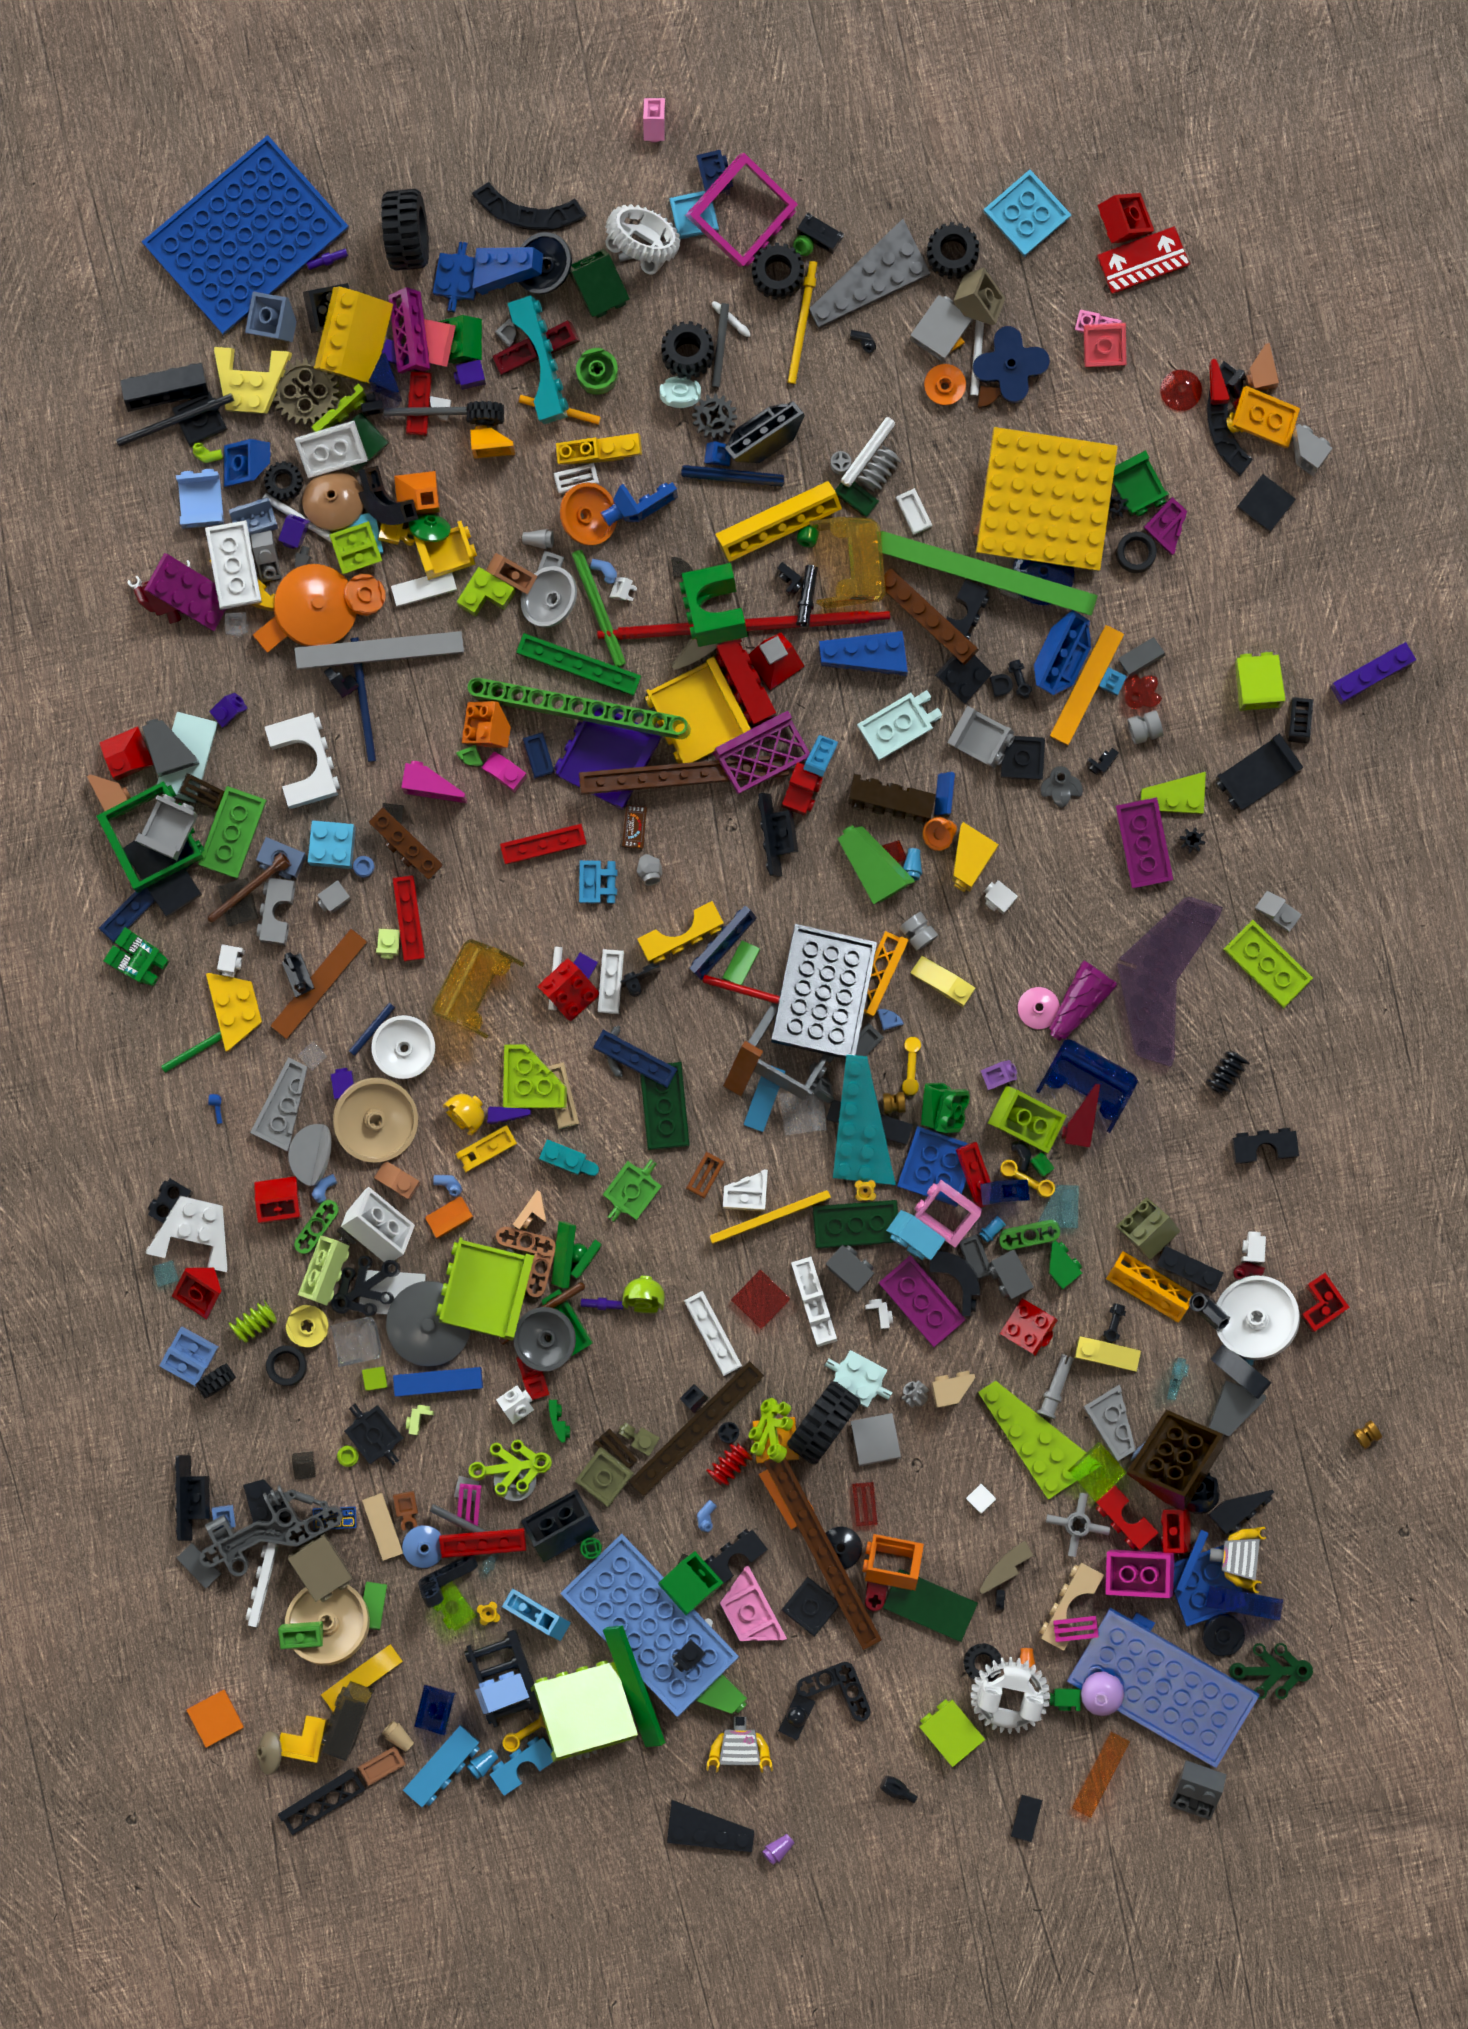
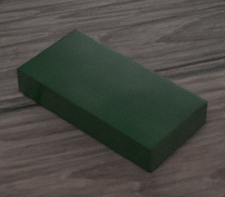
[835,482,879,518]

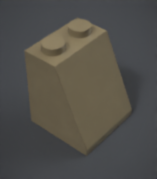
[288,1532,352,1602]

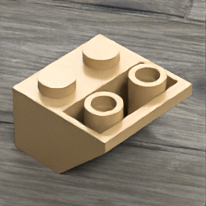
[931,1371,975,1408]

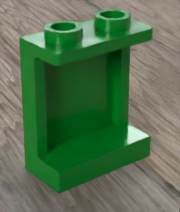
[1113,450,1169,517]

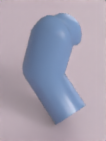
[590,559,617,584]
[697,1499,717,1532]

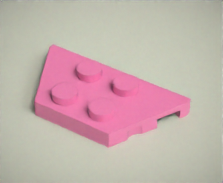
[720,1565,787,1641]

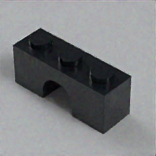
[946,579,990,640]
[1231,1128,1299,1165]
[1155,1246,1224,1293]
[705,1528,768,1585]

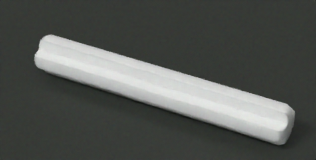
[841,417,895,487]

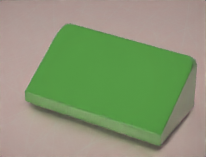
[722,941,760,985]
[278,1621,323,1649]

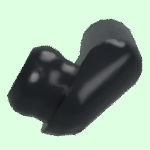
[849,330,876,353]
[1011,1141,1031,1172]

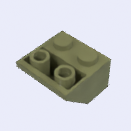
[1116,1197,1180,1260]

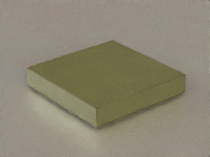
[575,1447,634,1507]

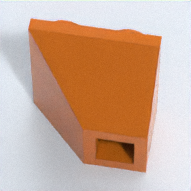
[394,471,440,515]
[462,701,511,748]

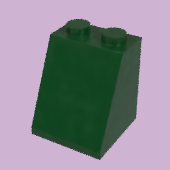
[569,249,630,318]

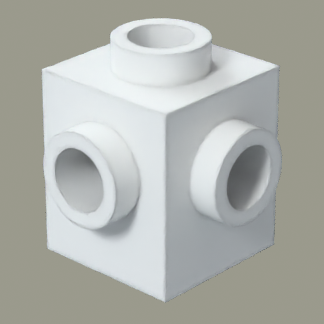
[496,1385,534,1424]

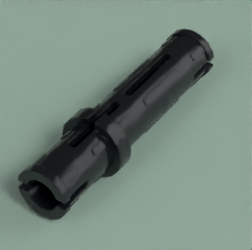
[796,565,818,627]

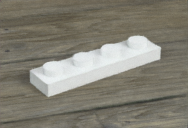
[246,1542,278,1627]

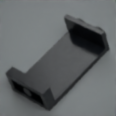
[1215,733,1303,813]

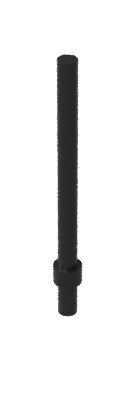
[116,393,234,447]

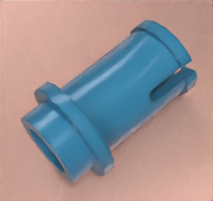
[979,1216,1006,1243]

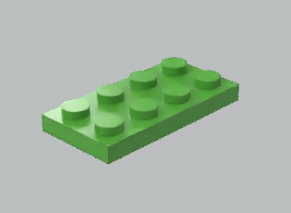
[198,786,267,879]

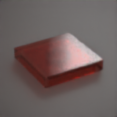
[731,1270,790,1329]

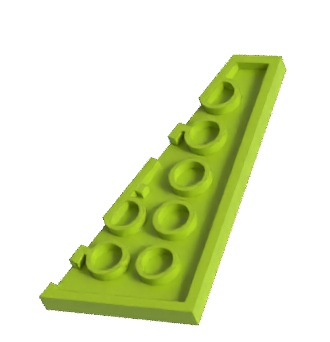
[978,1381,1101,1499]

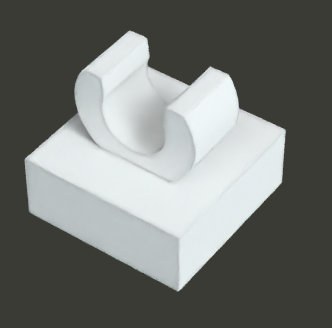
[609,577,637,601]

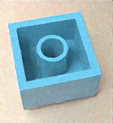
[308,821,356,869]
[886,1210,946,1260]

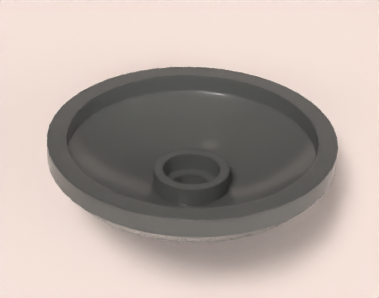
[513,1307,576,1371]

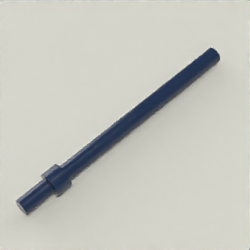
[350,637,376,762]

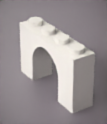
[265,712,340,809]

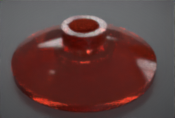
[1160,370,1202,411]

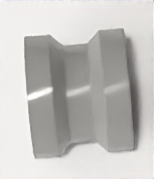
[830,451,851,475]

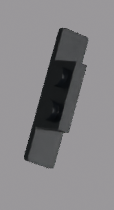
[758,793,798,877]
[175,1455,210,1541]

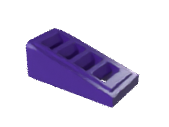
[487,1106,532,1125]

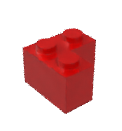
[782,762,823,816]
[1300,1272,1350,1332]

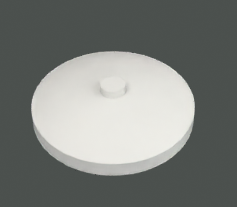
[1216,1276,1300,1360]

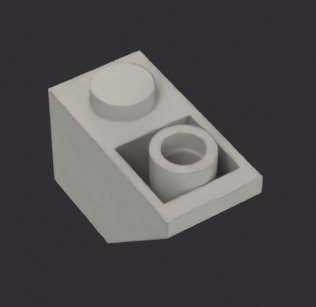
[251,531,282,582]

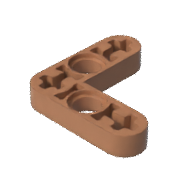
[496,1227,556,1298]

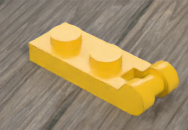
[455,1125,517,1173]

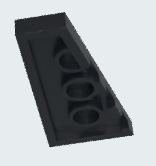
[667,1800,755,1852]

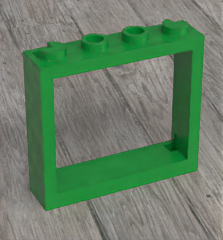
[96,781,205,893]

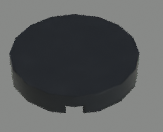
[1202,1614,1245,1656]

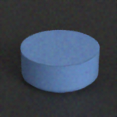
[353,856,375,878]

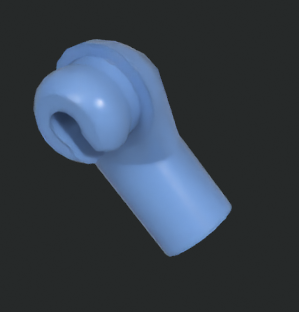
[312,1174,337,1203]
[434,1175,462,1197]

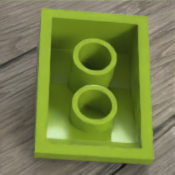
[988,1086,1067,1153]

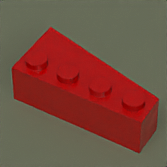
[715,638,776,727]

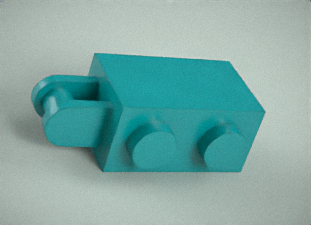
[539,1139,599,1176]

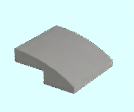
[851,1413,901,1466]

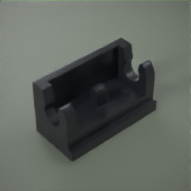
[797,213,844,254]

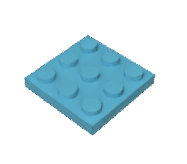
[983,170,1071,257]

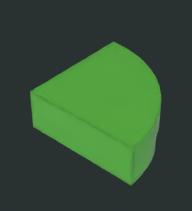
[456,745,483,767]

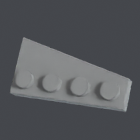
[250,1057,308,1152]

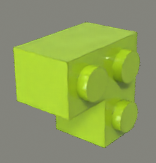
[457,567,515,617]

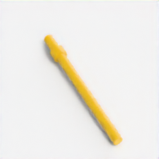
[787,261,817,384]

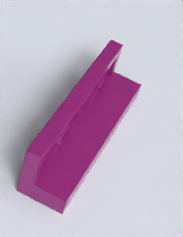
[388,287,430,374]

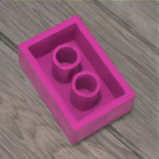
[1106,1550,1174,1598]

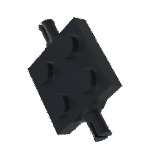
[344,1403,404,1466]

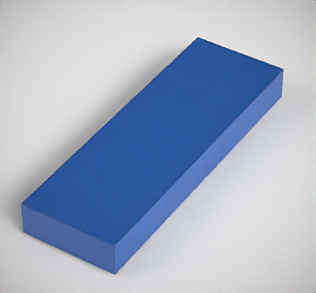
[1175,1530,1208,1592]

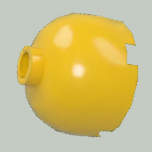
[443,1094,484,1136]

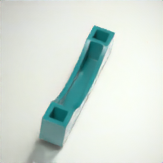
[508,295,569,425]

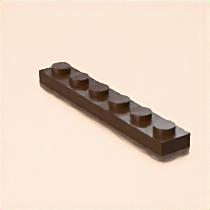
[876,568,979,665]

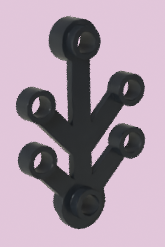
[331,1256,401,1316]

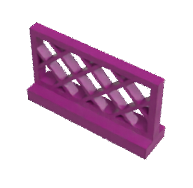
[713,711,810,795]

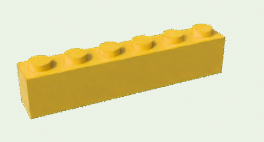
[715,481,842,562]

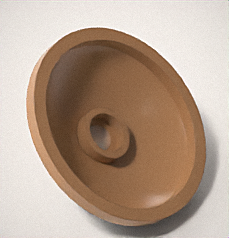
[302,471,364,531]

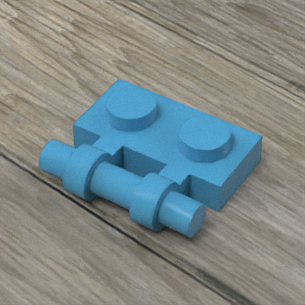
[579,860,618,904]

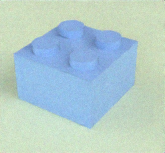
[475,1671,529,1714]

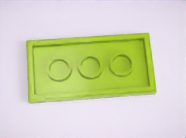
[1223,920,1313,1009]

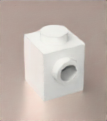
[984,880,1018,915]

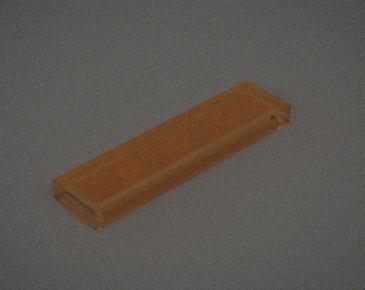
[1071,1731,1130,1818]

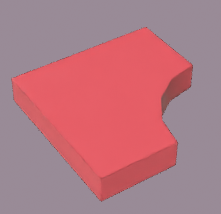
[424,319,455,367]

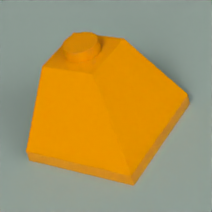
[470,425,515,459]

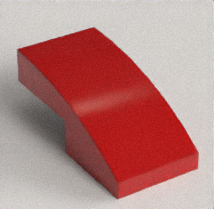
[516,1356,550,1400]

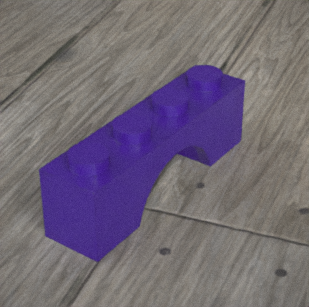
[1330,642,1416,705]

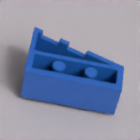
[473,247,543,295]

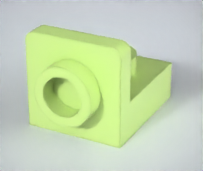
[376,929,400,959]

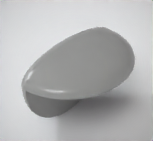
[288,1124,332,1186]

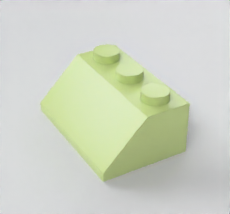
[298,1235,350,1306]

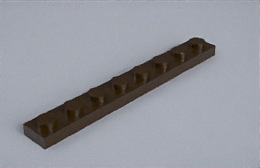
[629,1361,764,1496]

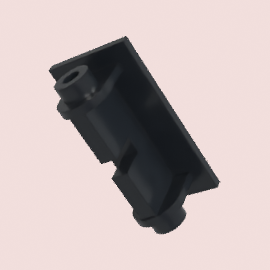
[282,952,315,998]

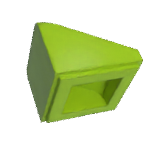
[362,1366,388,1391]

